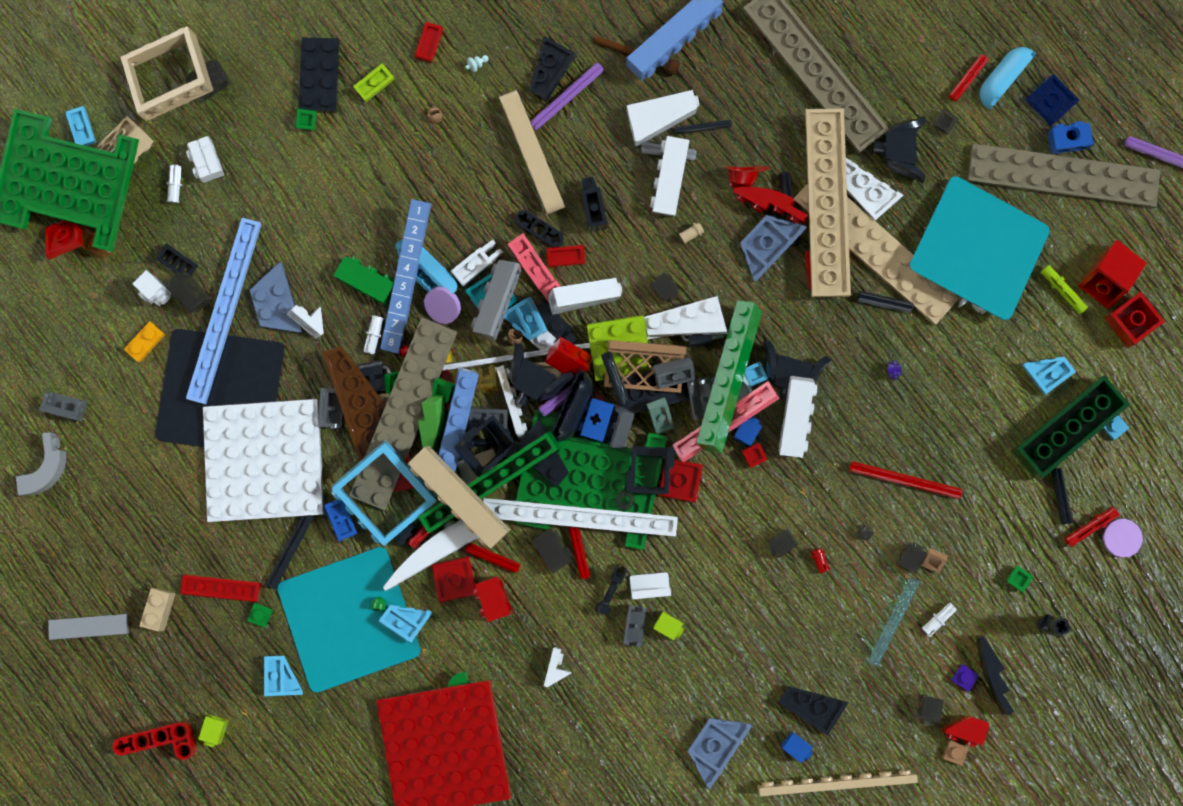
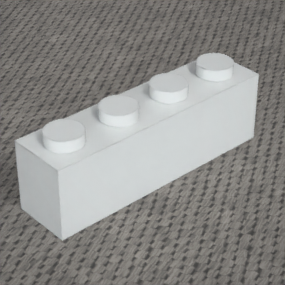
[650,136,690,217]
[778,376,817,458]

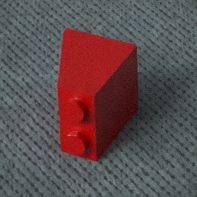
[1078,240,1147,309]

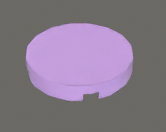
[424,287,461,324]
[1102,519,1143,557]

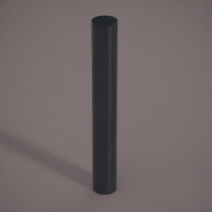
[674,120,731,134]

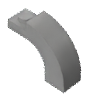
[16,432,66,496]

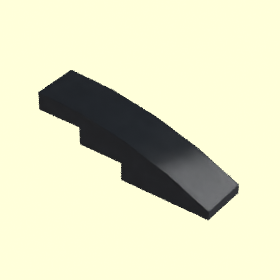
[975,635,1014,715]

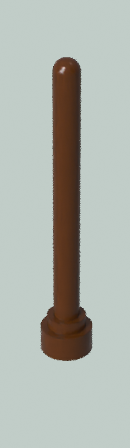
[593,36,680,75]

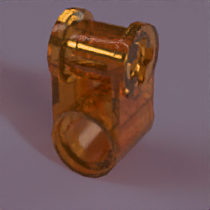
[80,226,111,258]

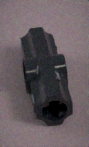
[1036,614,1071,638]

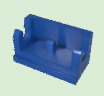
[324,500,357,543]

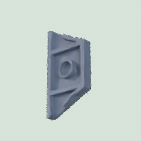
[740,215,807,282]
[250,263,303,333]
[687,718,752,789]

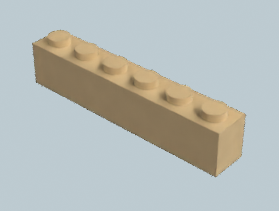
[408,446,510,549]

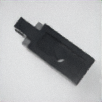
[537,301,577,344]

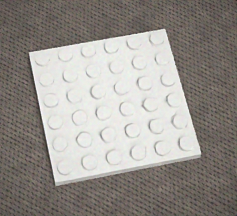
[203,399,324,522]

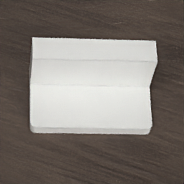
[630,572,671,599]

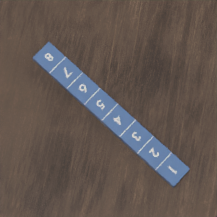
[381,199,432,353]

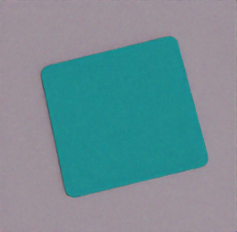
[910,177,1050,320]
[277,547,421,692]

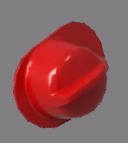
[724,166,770,188]

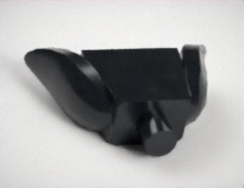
[872,115,927,184]
[763,340,832,401]
[509,342,575,408]

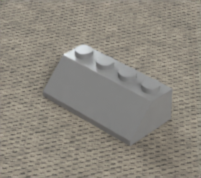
[471,260,521,342]

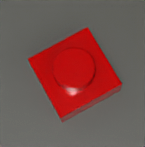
[742,443,768,469]

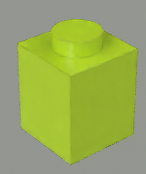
[653,611,684,640]
[198,715,229,747]

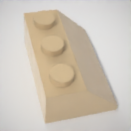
[95,116,154,163]

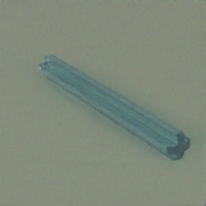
[868,578,920,667]

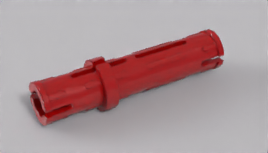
[1064,506,1120,548]

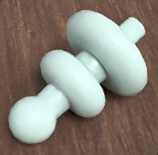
[465,55,489,72]

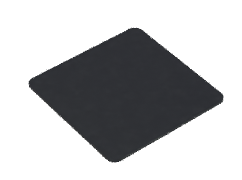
[155,329,285,447]

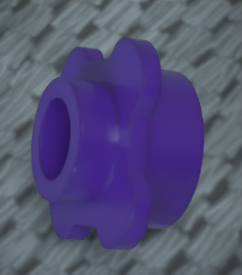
[888,360,901,380]

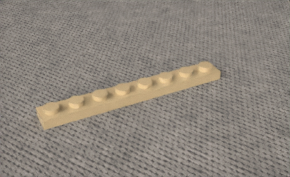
[757,770,918,796]

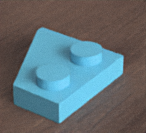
[1021,356,1076,395]

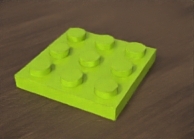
[587,315,651,381]

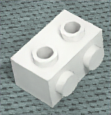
[133,270,173,306]

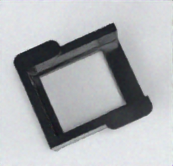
[453,415,520,477]
[626,446,675,494]

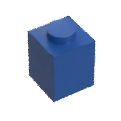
[733,417,762,447]
[780,731,813,763]

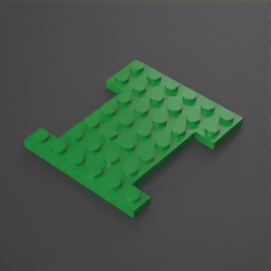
[0,109,139,252]
[511,409,667,550]

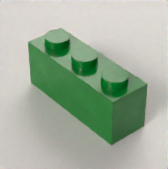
[333,256,394,306]

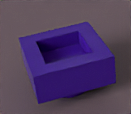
[951,664,979,692]

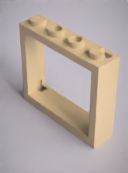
[121,26,213,121]

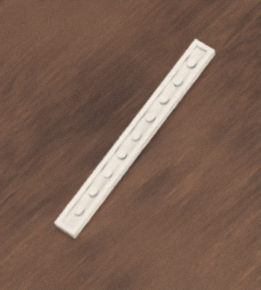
[483,498,678,537]

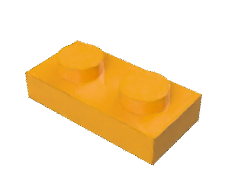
[124,321,166,363]

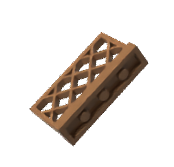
[604,340,686,393]

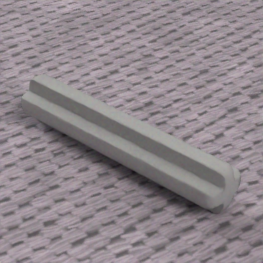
[641,142,697,160]

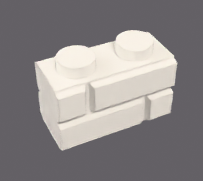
[186,136,224,183]

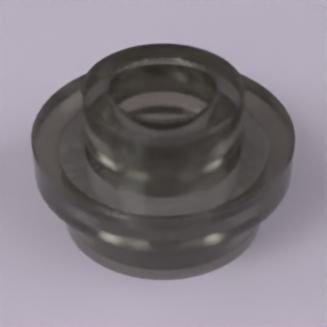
[615,491,635,510]

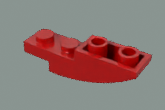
[733,187,808,224]

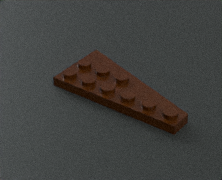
[322,346,415,462]

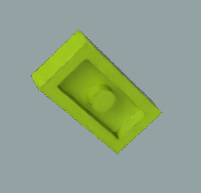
[353,64,395,102]

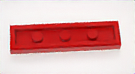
[180,574,261,602]

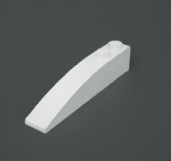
[383,519,479,591]

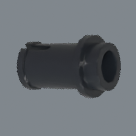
[394,523,418,546]

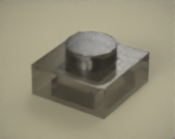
[932,108,959,135]

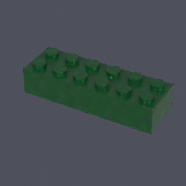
[1011,375,1130,480]

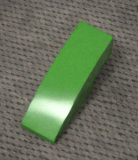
[418,396,445,451]

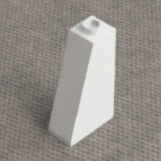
[626,90,699,146]
[548,278,622,315]

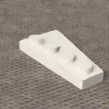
[846,158,903,221]
[644,296,728,337]

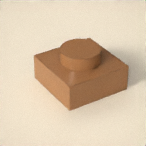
[921,548,948,573]
[943,740,969,766]

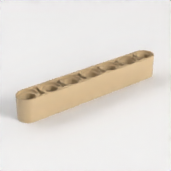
[499,90,565,215]

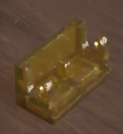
[477,365,499,392]

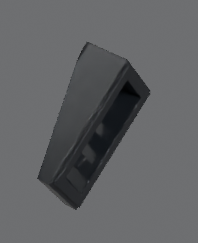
[155,243,198,281]

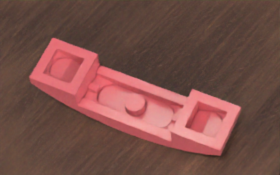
[507,233,561,303]

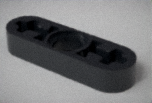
[515,210,564,248]

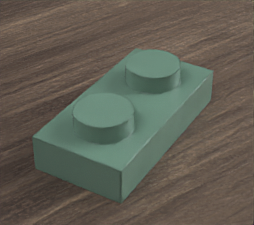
[647,397,674,435]

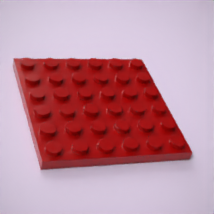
[376,680,512,806]

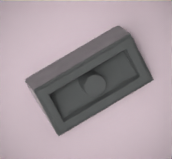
[653,357,695,389]
[605,405,634,449]

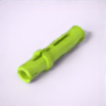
[1040,264,1088,315]

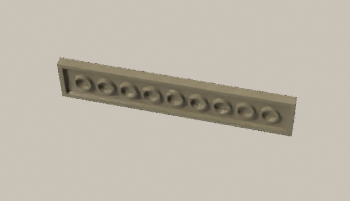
[743,0,889,153]
[967,144,1160,208]
[349,317,458,510]

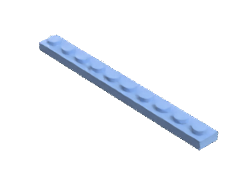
[186,218,262,405]

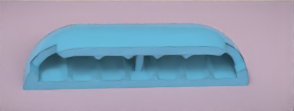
[980,47,1036,110]
[395,239,457,294]

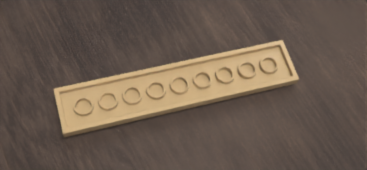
[805,108,851,297]
[794,185,960,325]

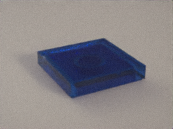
[1025,73,1079,126]

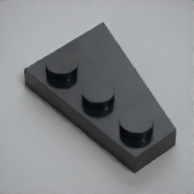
[530,36,576,102]
[516,420,569,487]
[778,686,849,735]

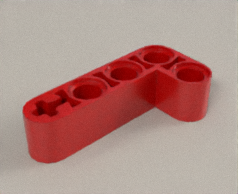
[112,721,197,760]

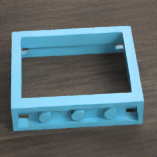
[332,440,437,546]

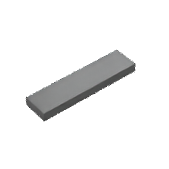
[48,614,129,640]

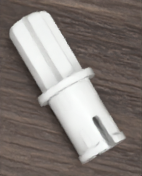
[166,165,182,203]
[364,316,384,354]
[922,603,957,637]

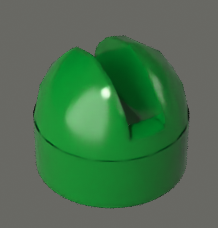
[370,597,386,612]

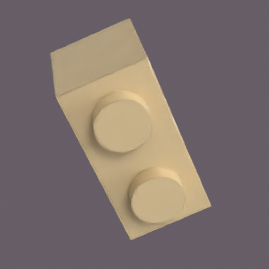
[140,588,176,632]

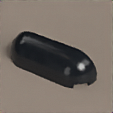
[551,368,593,442]

